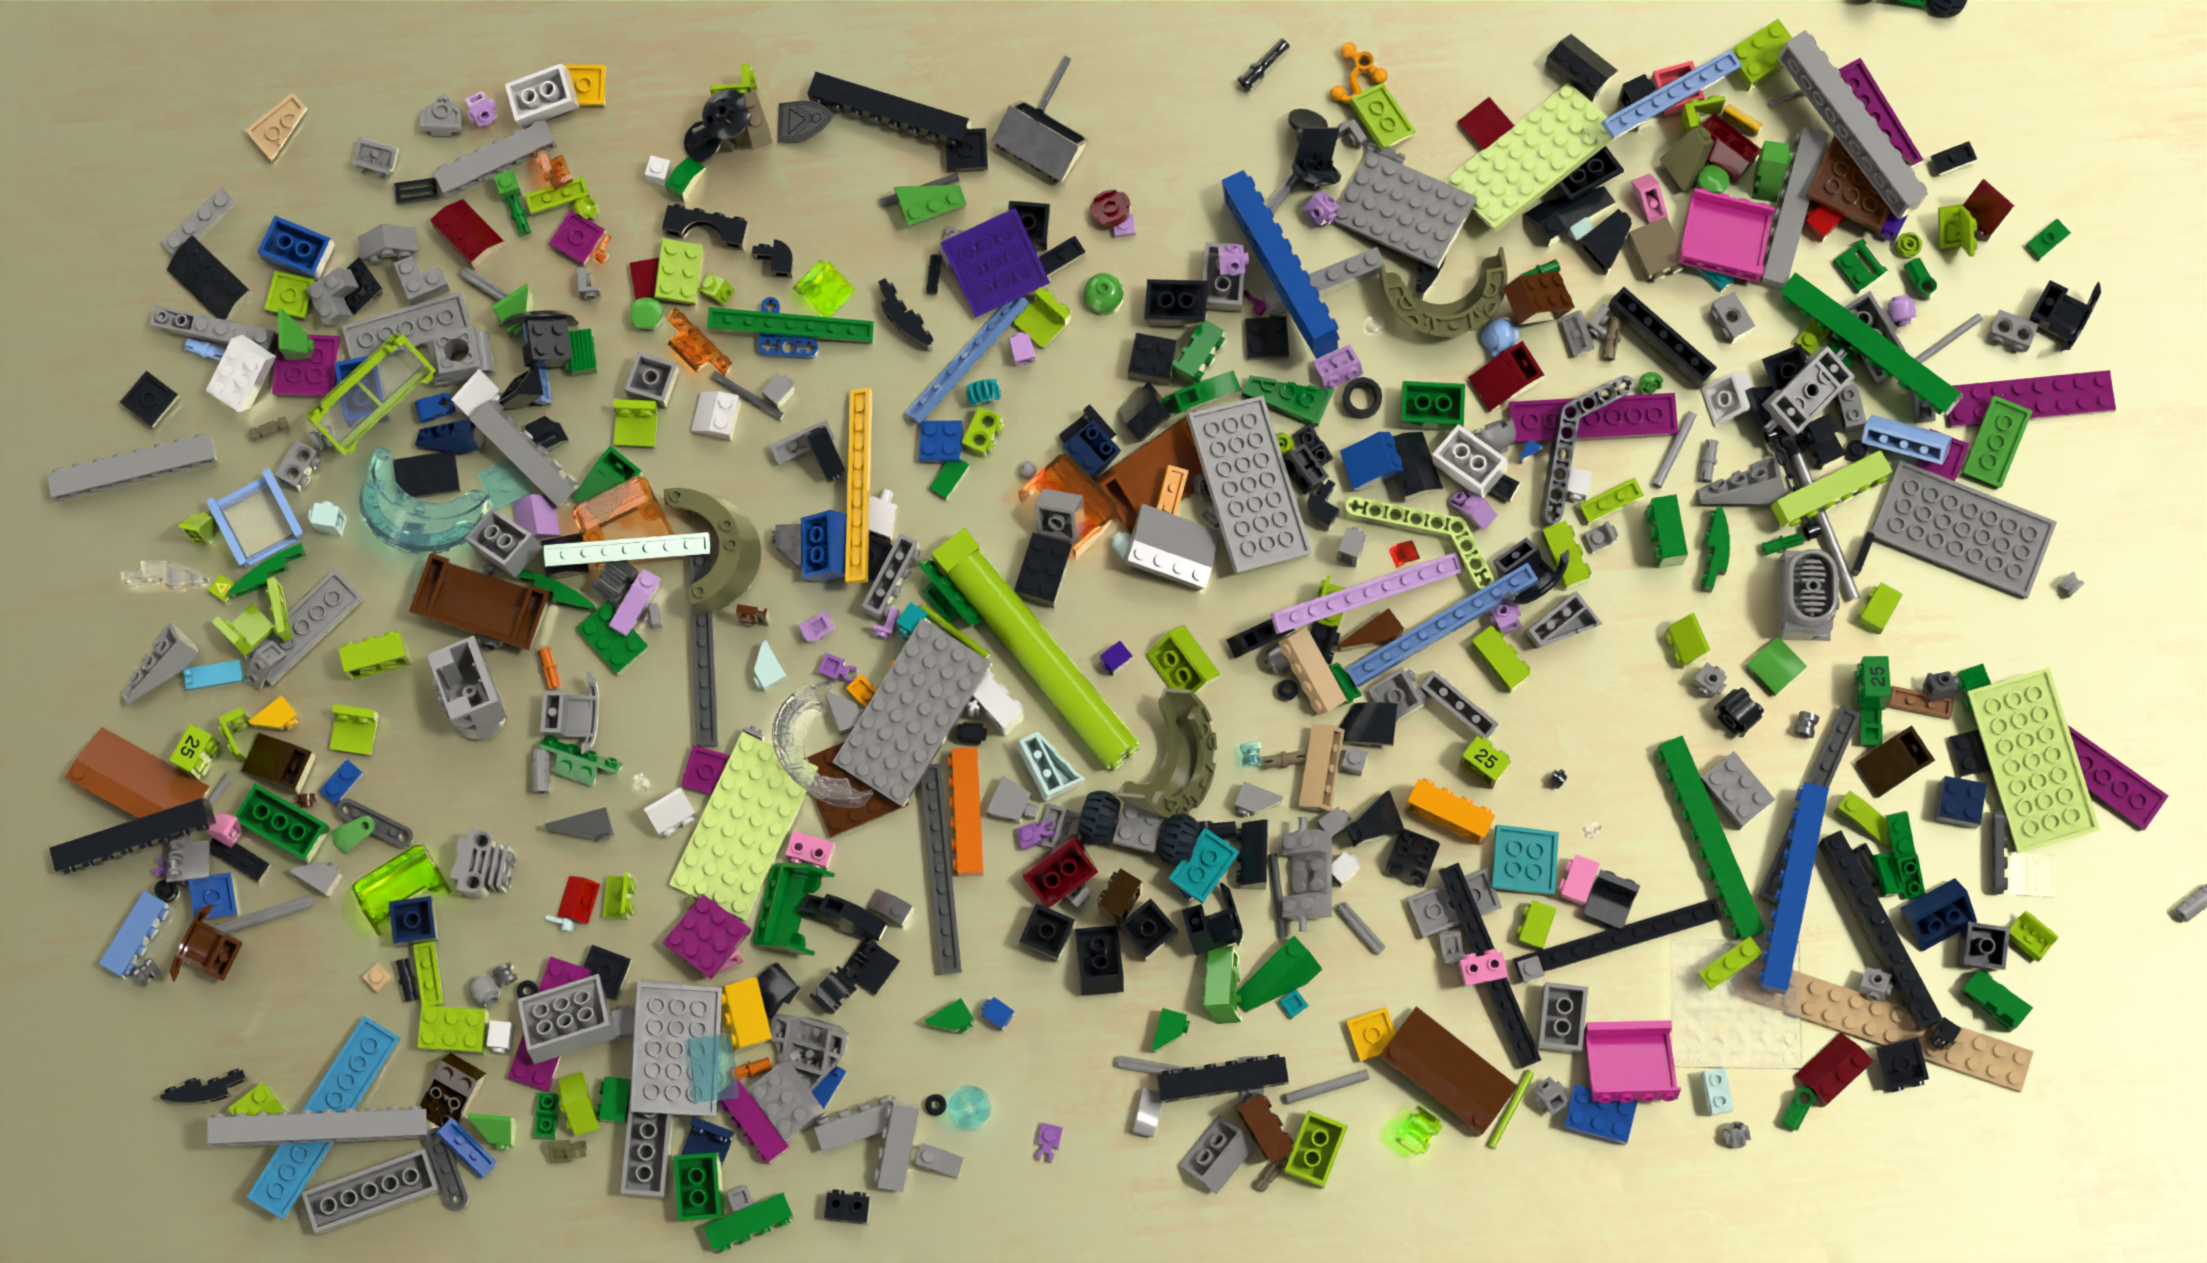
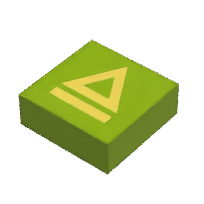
[208,574,235,603]

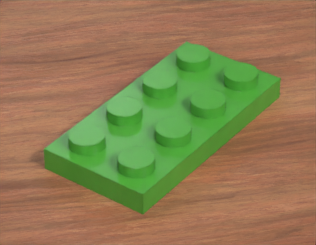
[1962,395,2033,488]

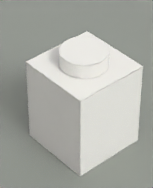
[645,155,673,186]
[1566,467,1592,502]
[1332,852,1360,887]
[487,1020,514,1054]

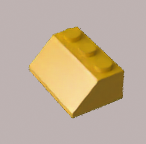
[721,977,772,1053]

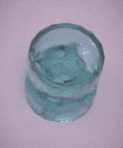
[1240,742,1263,767]

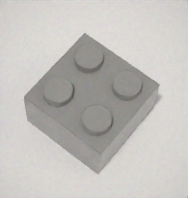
[624,351,680,408]
[1035,488,1085,543]

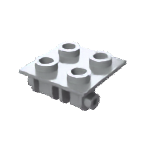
[166,837,210,882]

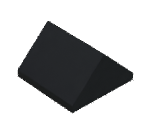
[497,364,544,409]

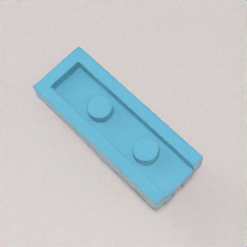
[183,660,244,691]

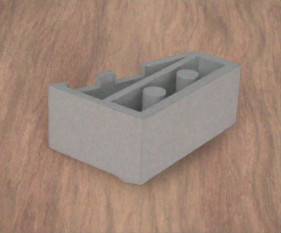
[1524,591,1603,648]

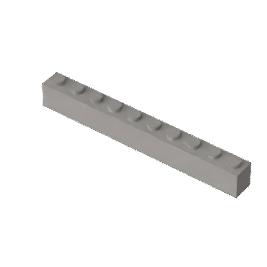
[207,1106,427,1147]

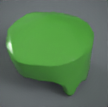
[1696,165,1730,194]
[630,298,663,330]

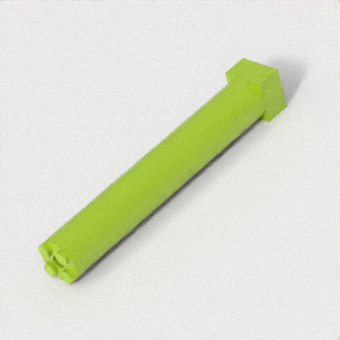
[931,528,1140,771]

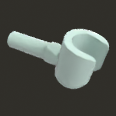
[545,915,574,932]

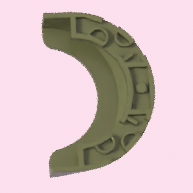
[1379,247,1508,337]
[664,488,761,616]
[1117,688,1217,818]

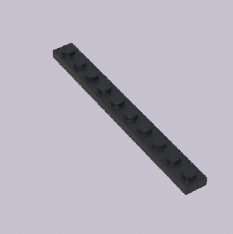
[1438,862,1541,1069]
[1513,898,1722,980]

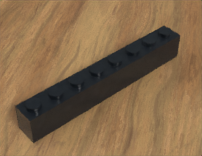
[807,71,971,148]
[49,798,216,875]

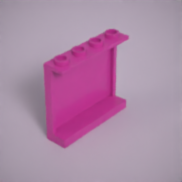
[1678,188,1775,282]
[1584,1020,1681,1103]

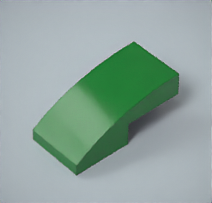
[1860,710,1883,746]

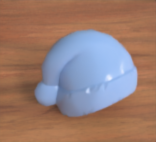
[1481,317,1520,358]

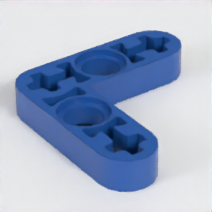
[758,297,819,359]

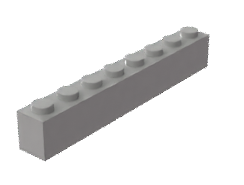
[1761,126,1828,290]
[46,433,218,502]

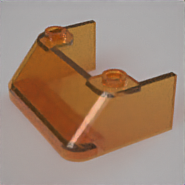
[1018,454,1117,559]
[572,475,674,570]

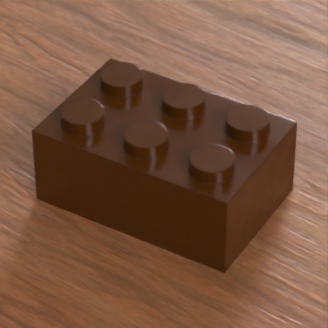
[1503,271,1575,325]
[1234,1092,1294,1164]

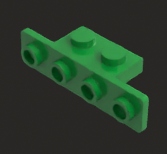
[918,559,981,626]
[539,737,623,786]

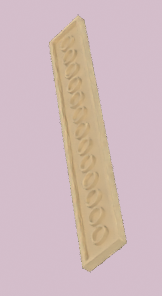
[1734,958,2034,1092]

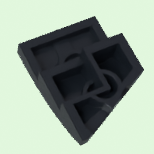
[1339,702,1398,746]

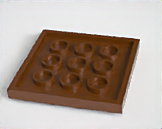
[1805,135,1914,233]
[802,742,909,838]

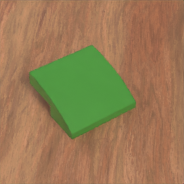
[1746,636,1807,696]

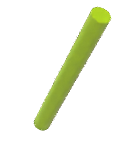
[920,604,990,659]
[1488,1070,1535,1149]

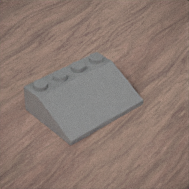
[1122,503,1220,590]
[517,974,616,1064]

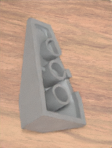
[1698,457,1787,504]
[121,622,199,704]

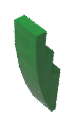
[229,543,307,599]
[516,569,596,612]

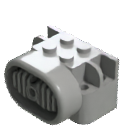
[1780,549,1840,641]
[427,635,507,740]

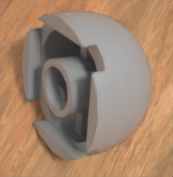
[1473,418,1516,454]

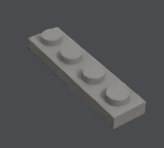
[161,188,237,256]

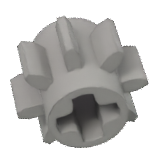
[1724,1121,1751,1148]

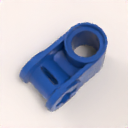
[414,393,456,423]

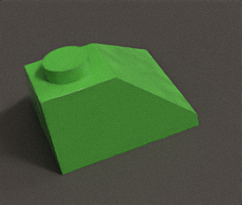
[492,284,534,337]
[278,309,314,360]
[468,1113,517,1150]

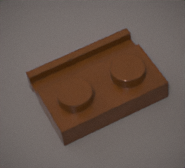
[736,604,771,626]

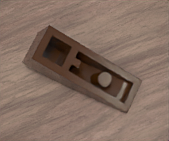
[1338,608,1404,652]

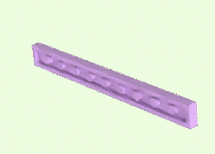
[1270,552,1463,634]

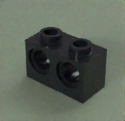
[1283,443,1329,495]

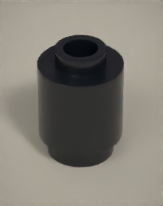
[956,722,987,745]

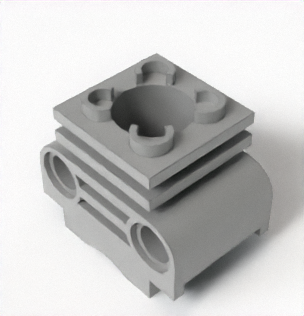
[427,327,496,387]
[450,828,516,899]

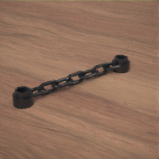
[1762,427,1821,541]

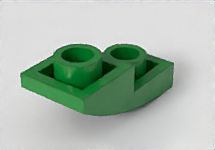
[534,1092,560,1140]

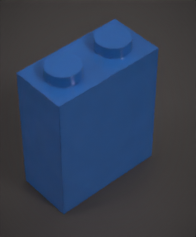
[1340,432,1403,490]

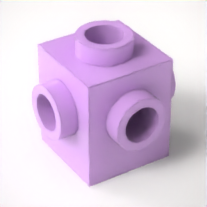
[465,90,498,127]
[1303,190,1340,226]
[1218,244,1249,276]
[1490,602,1522,635]

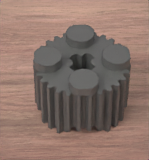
[592,560,639,605]

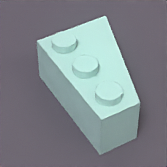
[1016,732,1085,802]

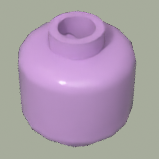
[1888,295,1917,326]

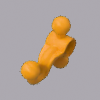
[1330,42,1388,104]

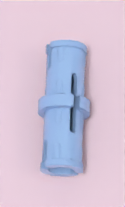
[184,338,226,361]

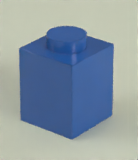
[981,997,1015,1031]

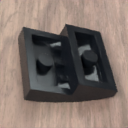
[757,963,801,1019]

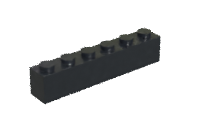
[1608,287,1717,389]
[1157,1054,1289,1104]

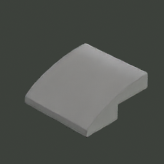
[1040,803,1084,849]

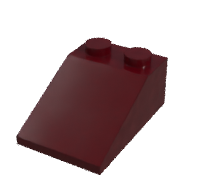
[1963,179,2015,242]

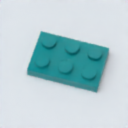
[1168,828,1240,904]

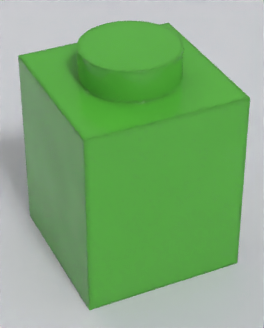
[494,169,522,202]

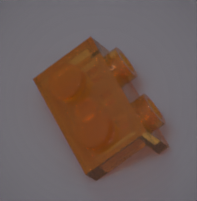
[536,146,573,190]

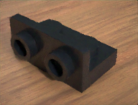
[1310,622,1341,665]

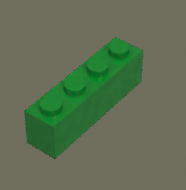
[703,1192,794,1253]

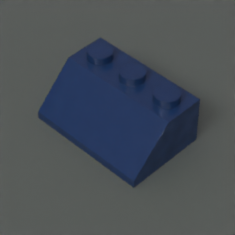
[1900,878,1977,952]

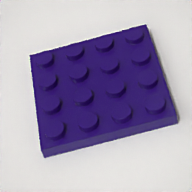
[941,207,1051,317]

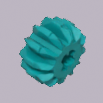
[966,379,1001,406]

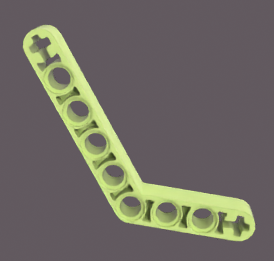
[1345,497,1495,592]

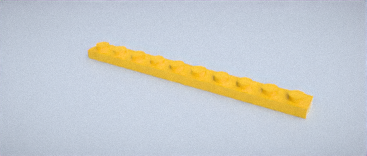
[845,388,872,584]

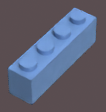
[99,890,170,979]

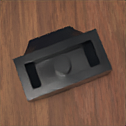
[525,416,569,453]

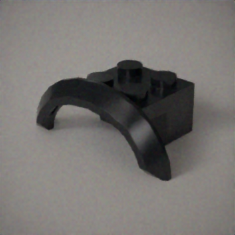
[2029,280,2102,353]
[499,310,579,367]
[1493,537,1570,606]
[1182,883,1244,955]

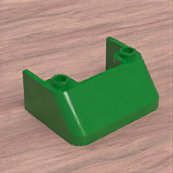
[753,863,835,956]

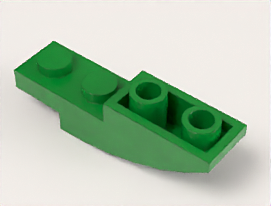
[1163,370,1242,418]
[1701,505,1730,593]
[1885,811,1925,900]

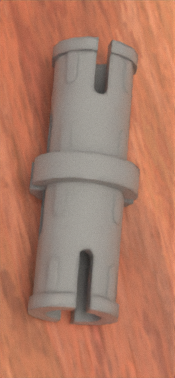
[1699,439,1719,483]

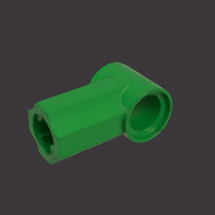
[1904,258,1937,301]
[1781,1088,1815,1131]

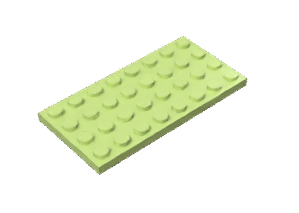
[1443,82,1612,232]
[1967,667,2100,854]
[669,732,819,921]

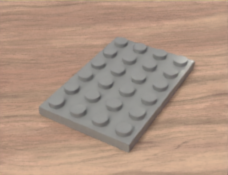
[1332,151,1477,269]
[629,982,722,1117]

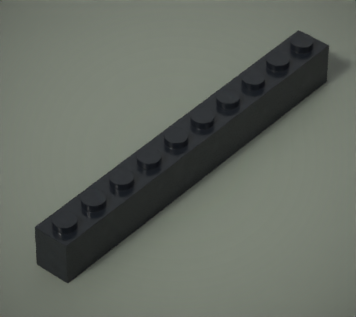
[1818,830,1943,1032]

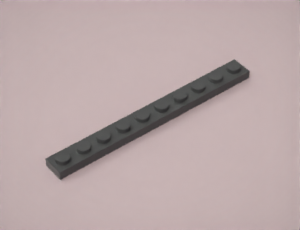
[689,541,718,747]
[1758,706,1861,904]
[921,763,962,975]

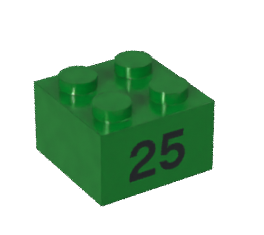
[1854,656,1891,710]

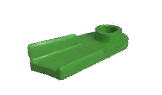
[332,816,375,853]

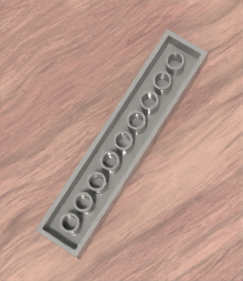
[1777,30,1929,220]
[621,979,685,1199]

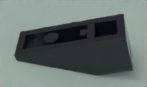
[1227,618,1295,659]

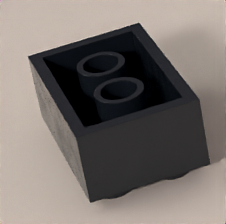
[1014,532,1073,608]

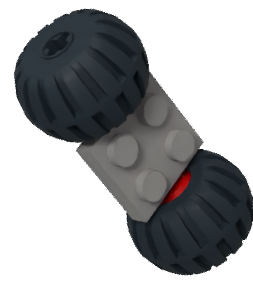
[1078,791,1200,865]

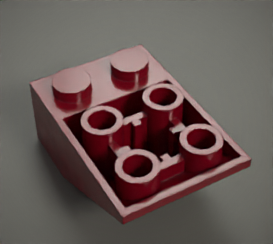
[1468,341,1544,412]

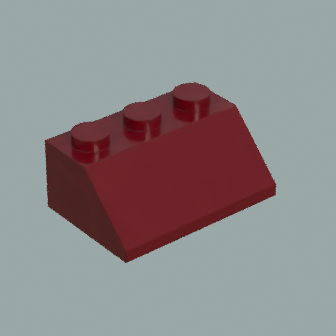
[1700,114,1761,181]
[430,199,505,270]
[1022,833,1099,908]
[1795,1033,1874,1107]

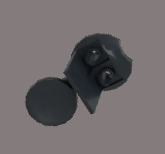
[684,89,751,162]
[1288,109,1342,189]

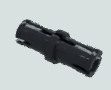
[395,958,419,1003]

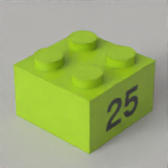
[169,724,220,779]
[1460,736,1511,789]

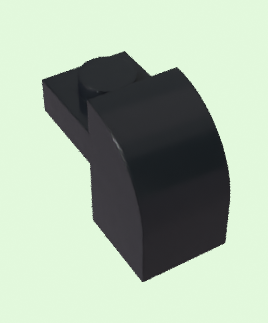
[752,239,794,278]
[1307,479,1340,531]

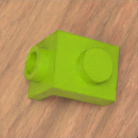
[698,273,735,306]

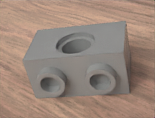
[1710,292,1756,343]

